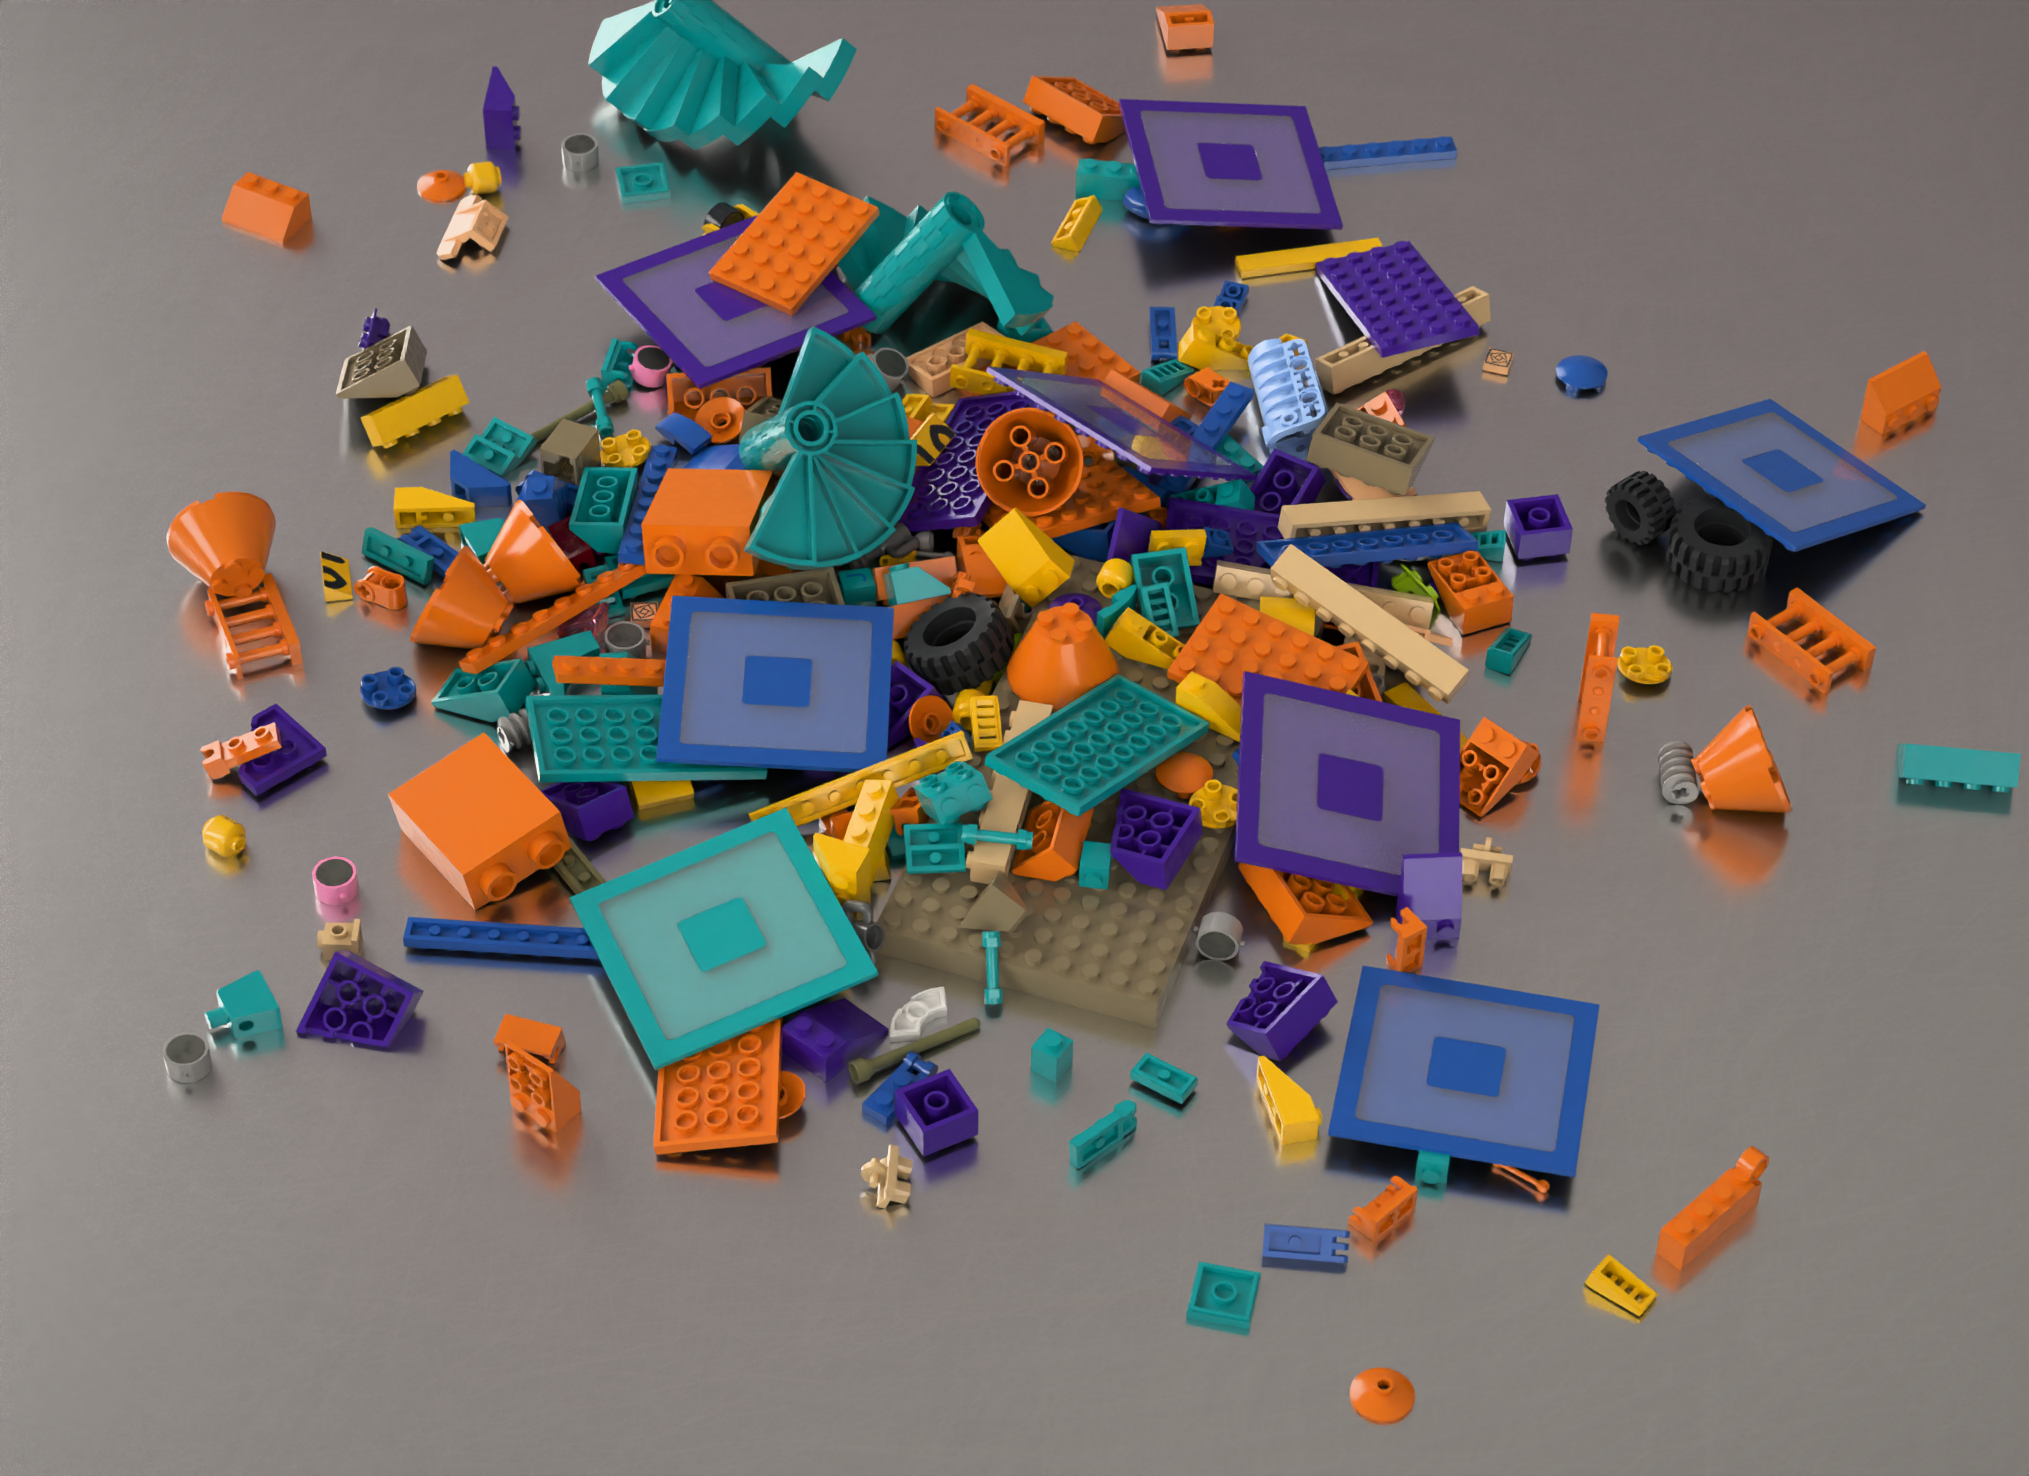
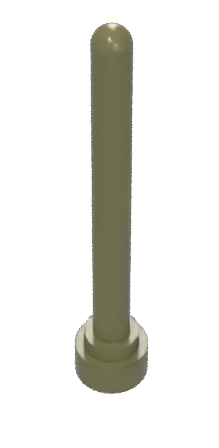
[530,380,629,442]
[848,1018,980,1084]

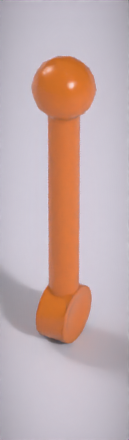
[1492,1163,1550,1193]

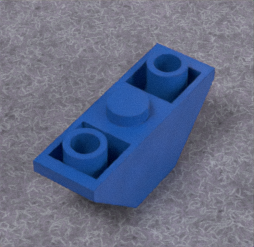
[450,449,512,508]

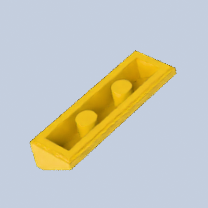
[1051,196,1103,252]

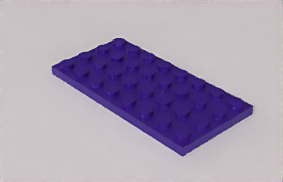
[1315,241,1479,358]
[898,392,1037,532]
[1165,497,1379,588]

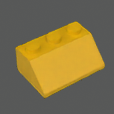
[813,833,871,921]

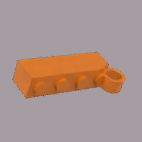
[1656,1146,1770,1271]

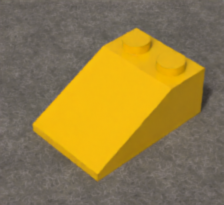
[978,507,1075,608]

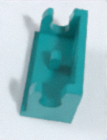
[601,338,638,393]

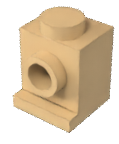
[317,919,363,961]

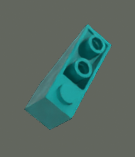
[1170,479,1255,511]

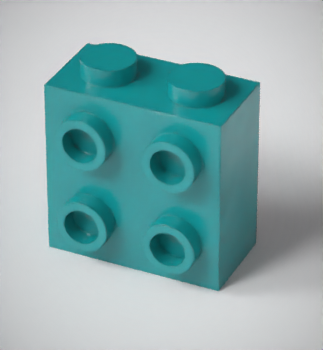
[913,761,993,825]

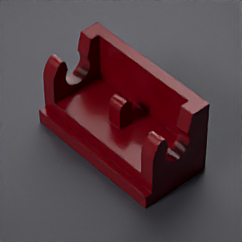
[548,516,598,574]

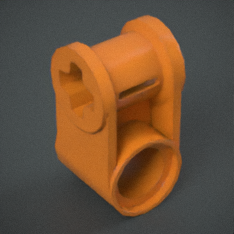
[1184,367,1230,409]
[354,566,408,610]

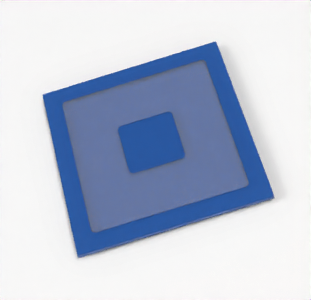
[1637,399,1926,552]
[656,596,894,772]
[1328,966,1600,1177]

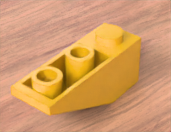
[1178,323,1254,370]
[1105,607,1185,669]

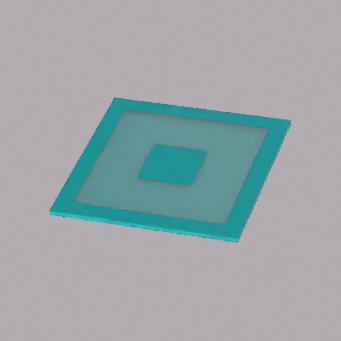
[569,808,879,1071]

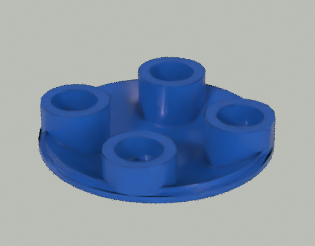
[1556,355,1608,392]
[360,667,416,709]

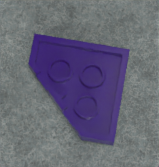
[239,704,327,796]

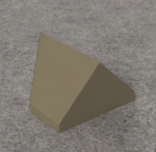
[998,583,1031,639]
[957,871,1030,933]

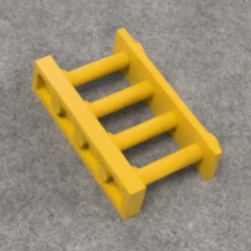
[949,328,1068,395]

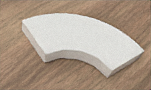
[890,987,947,1043]

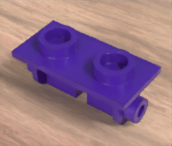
[358,308,390,351]

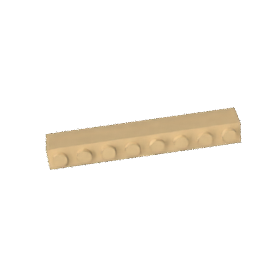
[1315,286,1491,394]
[1278,491,1491,539]
[1270,544,1469,704]
[1212,560,1434,630]
[966,700,1053,884]

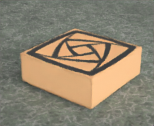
[1482,347,1514,375]
[631,602,658,628]

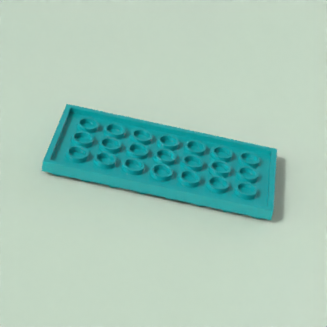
[984,674,1210,817]
[525,695,767,783]

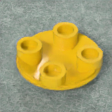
[1191,306,1241,341]
[600,429,651,468]
[1617,645,1673,684]
[1189,780,1238,829]

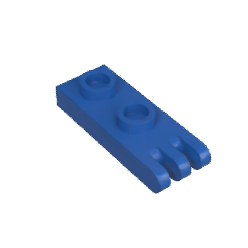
[1262,1224,1350,1263]

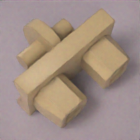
[1461,837,1513,886]
[861,1144,913,1208]

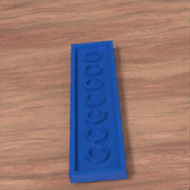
[1256,522,1478,568]

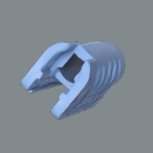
[1248,339,1329,463]

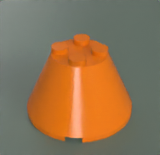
[975,408,1084,516]
[167,491,276,598]
[483,499,586,605]
[410,545,514,649]
[1007,602,1119,713]
[1691,705,1793,813]

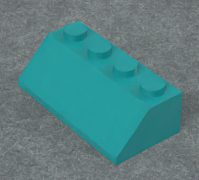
[1075,159,1141,201]
[569,467,639,554]
[1897,744,2021,793]

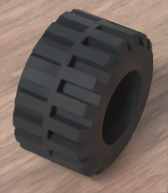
[1605,471,1676,545]

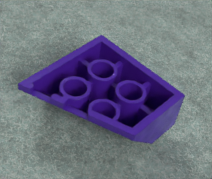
[1110,788,1203,890]
[296,949,424,1047]
[1226,961,1338,1061]

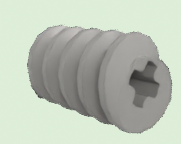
[497,708,531,752]
[1657,741,1699,804]

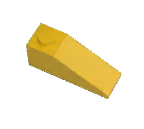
[393,487,476,529]
[1175,671,1242,742]
[1256,1056,1322,1145]

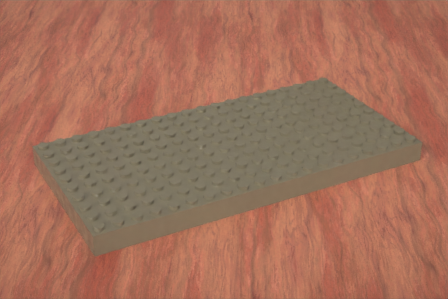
[876,554,1324,1028]

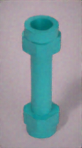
[586,377,614,437]
[961,824,1033,850]
[982,931,1003,1004]

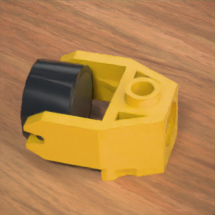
[702,202,759,236]

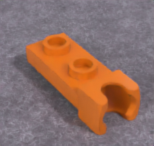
[200,722,282,779]

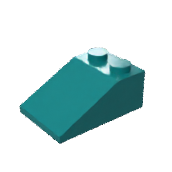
[1130,547,1200,631]
[431,658,536,722]

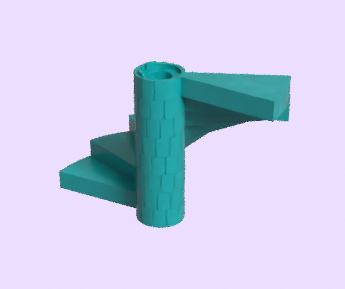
[588,0,857,150]
[838,192,1054,336]
[739,326,917,570]

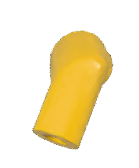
[879,550,917,567]

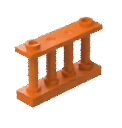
[935,84,1045,167]
[204,573,303,679]
[1747,587,1876,694]
[1576,613,1620,743]

